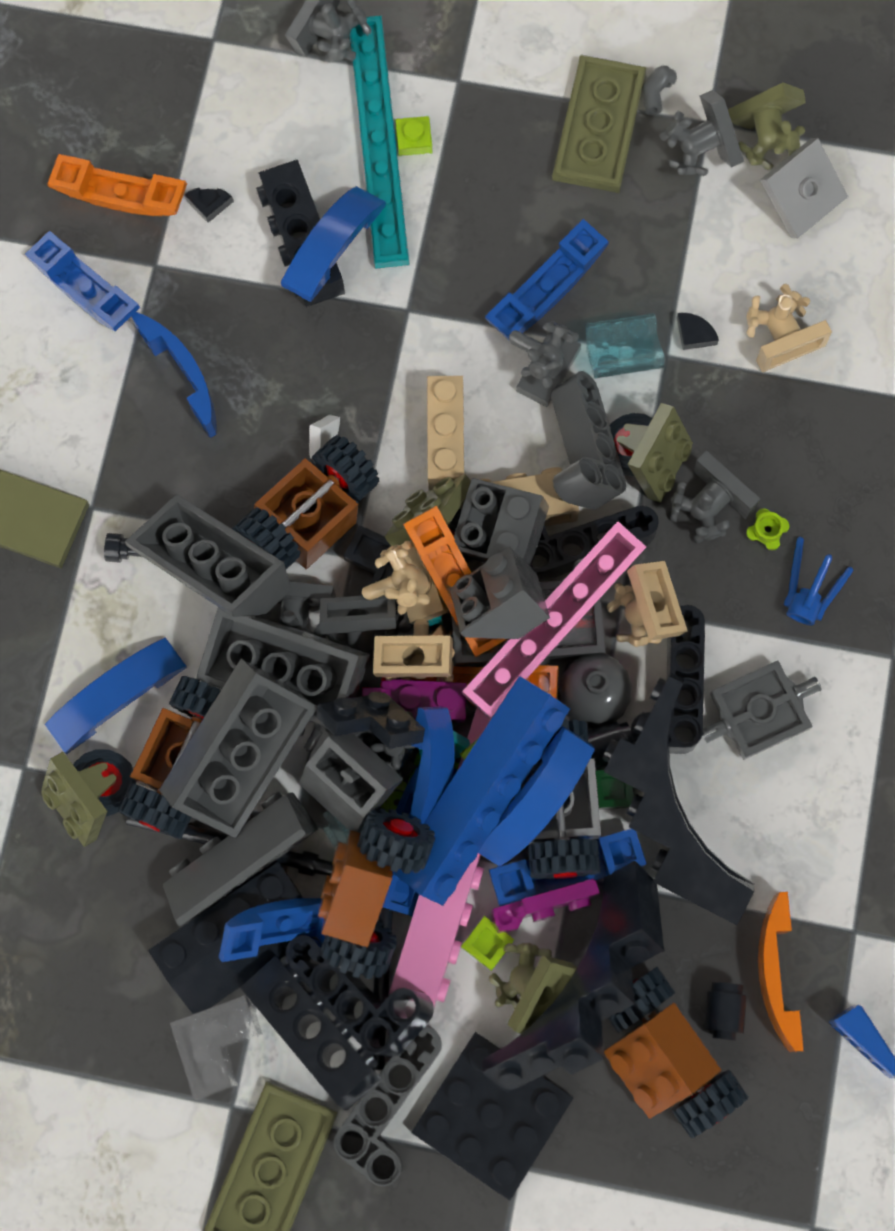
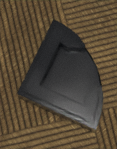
[184,188,234,223]
[677,313,719,350]

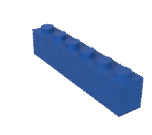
[393,676,570,906]

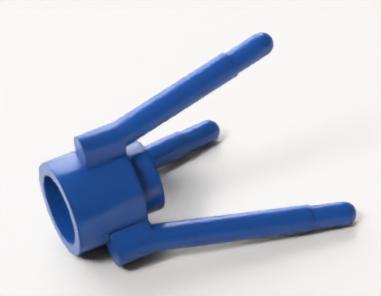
[783,537,853,626]

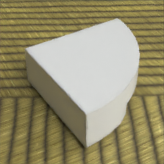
[309,415,340,459]

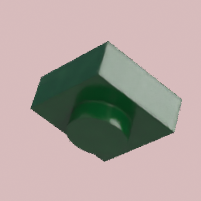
[595,770,634,810]

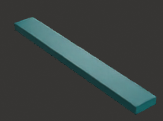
[350,16,410,269]

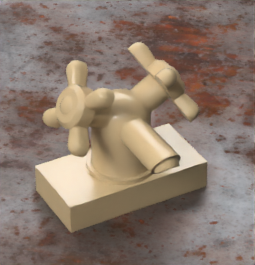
[746,284,832,373]
[362,540,449,625]
[607,561,687,647]
[373,619,455,682]

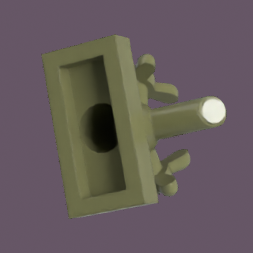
[728,82,806,170]
[489,943,577,1034]

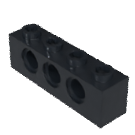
[256,159,345,307]
[240,956,382,1111]

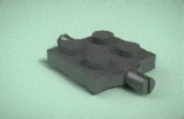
[702,660,822,760]

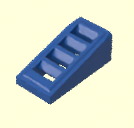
[828,1005,895,1079]

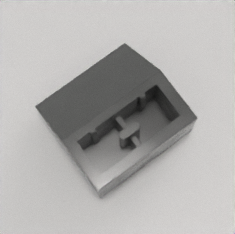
[454,478,549,567]
[450,546,550,639]
[299,733,403,833]

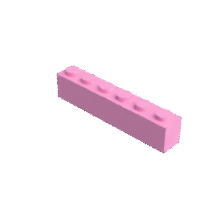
[462,522,646,719]

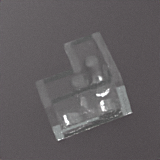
[170,996,263,1100]

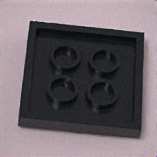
[411,1032,574,1201]

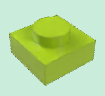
[396,116,433,156]
[461,916,515,971]

